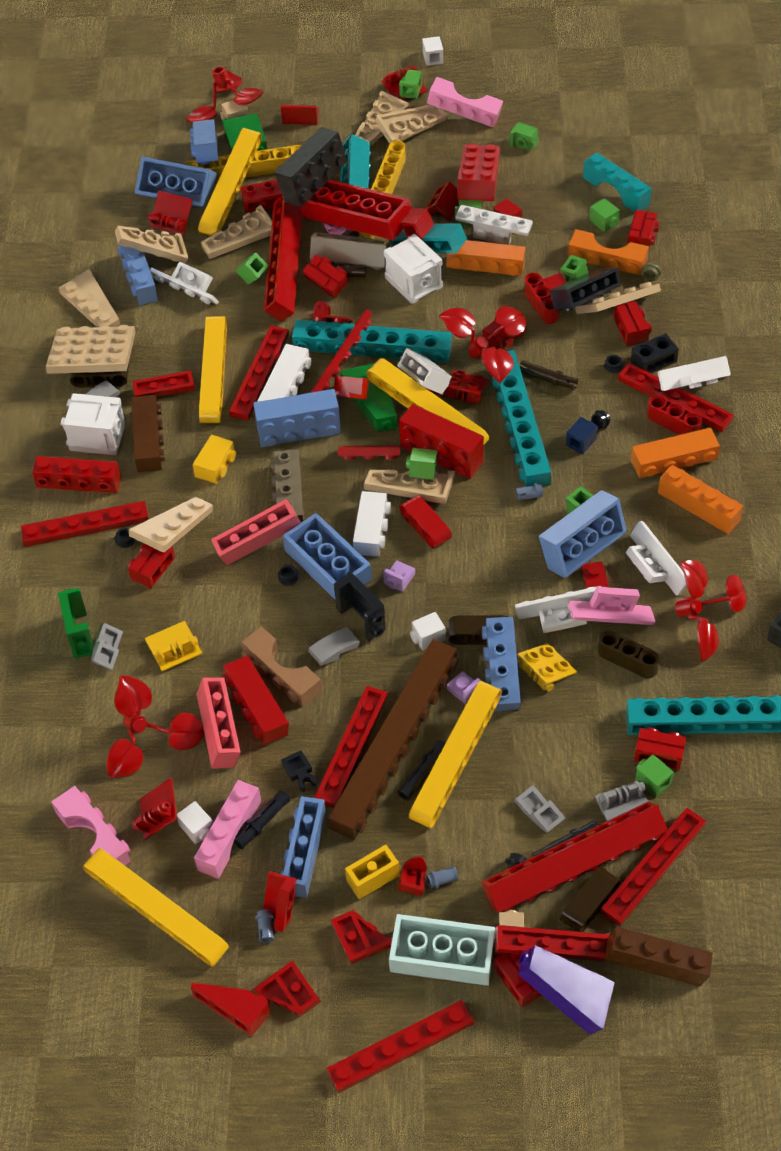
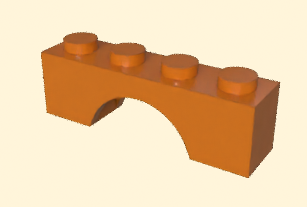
[568,229,649,276]

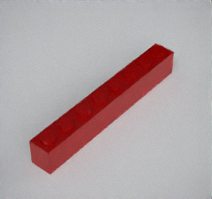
[264,196,302,322]
[481,801,668,913]

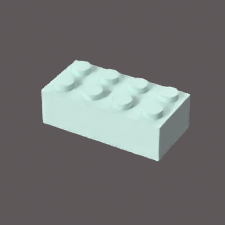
[389,914,495,986]

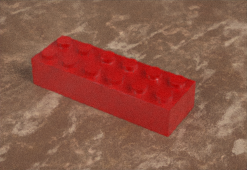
[300,180,412,241]

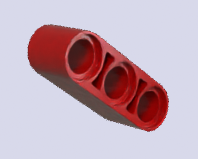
[524,272,559,324]
[647,395,702,435]
[399,495,452,549]

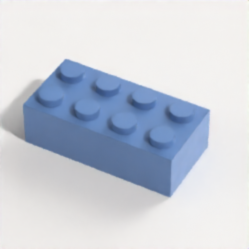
[134,157,218,209]
[253,389,341,447]
[539,490,627,578]
[283,513,372,599]

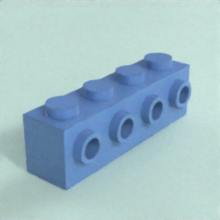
[190,119,219,164]
[117,245,158,306]
[482,617,521,711]
[280,796,326,898]

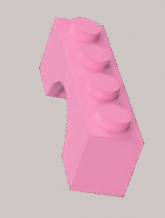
[427,77,503,128]
[194,780,261,879]
[51,786,131,865]

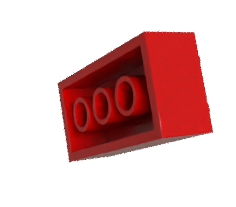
[457,144,500,201]
[399,404,484,479]

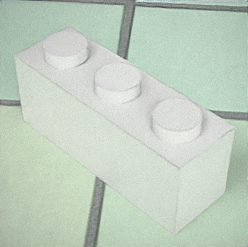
[397,348,452,394]
[353,491,391,557]

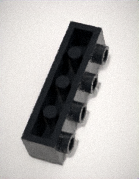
[550,267,621,312]

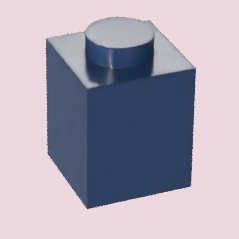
[566,417,598,454]

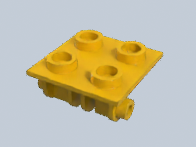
[145,621,203,672]
[517,643,577,692]

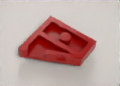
[331,910,392,965]
[253,960,321,1017]

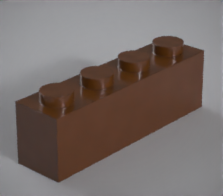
[132,395,165,473]
[604,926,713,987]

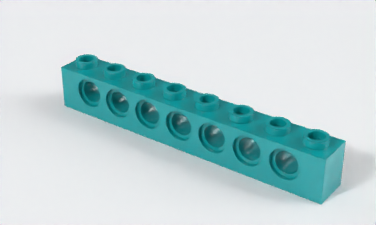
[292,319,452,363]
[489,350,551,487]
[626,695,781,735]

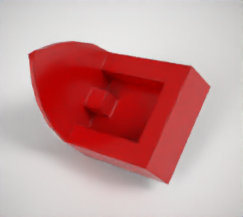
[398,856,427,897]

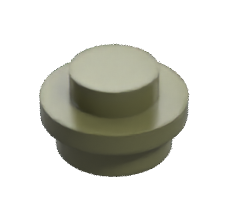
[641,263,661,281]

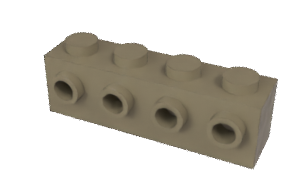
[310,232,389,270]
[270,449,304,523]

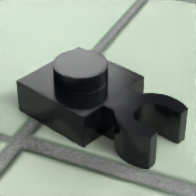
[281,750,316,792]

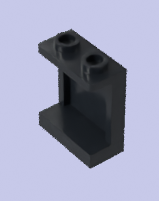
[334,572,386,641]

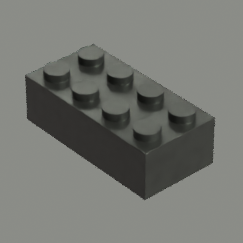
[274,127,347,207]

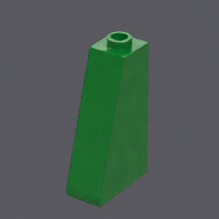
[340,363,397,433]

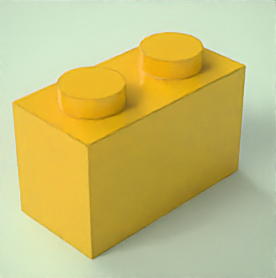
[193,435,236,484]
[345,845,400,900]

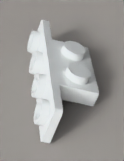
[456,205,533,245]
[150,261,219,305]
[658,356,731,391]
[626,521,687,596]
[515,586,601,633]

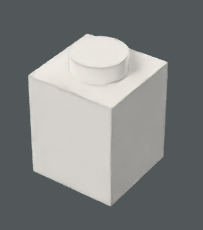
[422,36,444,66]
[410,612,446,650]
[177,801,213,845]

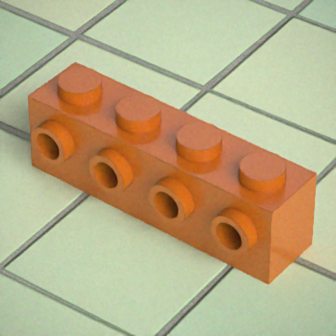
[446,240,526,276]
[631,428,720,478]
[658,465,743,534]

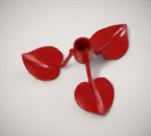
[185,66,263,123]
[439,306,526,383]
[675,560,747,662]
[106,675,204,778]

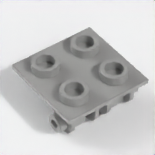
[595,781,648,821]

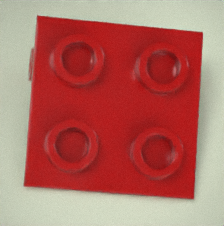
[381,66,428,101]
[147,190,193,236]
[309,301,354,324]
[443,370,491,404]
[132,778,177,840]

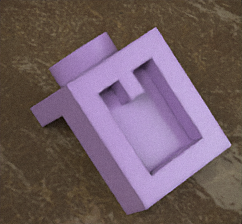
[383,560,415,592]
[447,671,482,705]

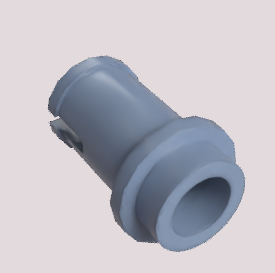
[516,483,543,501]
[426,866,459,889]
[255,910,275,943]

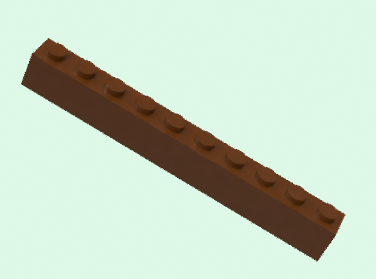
[328,639,459,840]

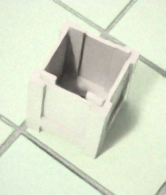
[384,234,443,304]
[60,393,126,455]

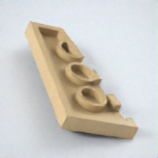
[355,91,410,147]
[375,105,447,144]
[201,205,272,259]
[115,226,188,264]
[58,269,120,327]
[575,281,661,314]
[364,470,455,504]
[129,497,213,552]

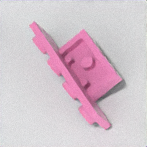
[568,587,655,625]

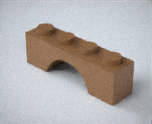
[241,626,322,708]

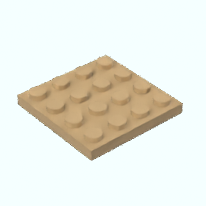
[46,325,135,374]

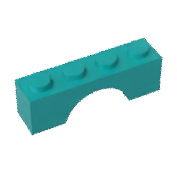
[583,152,652,212]

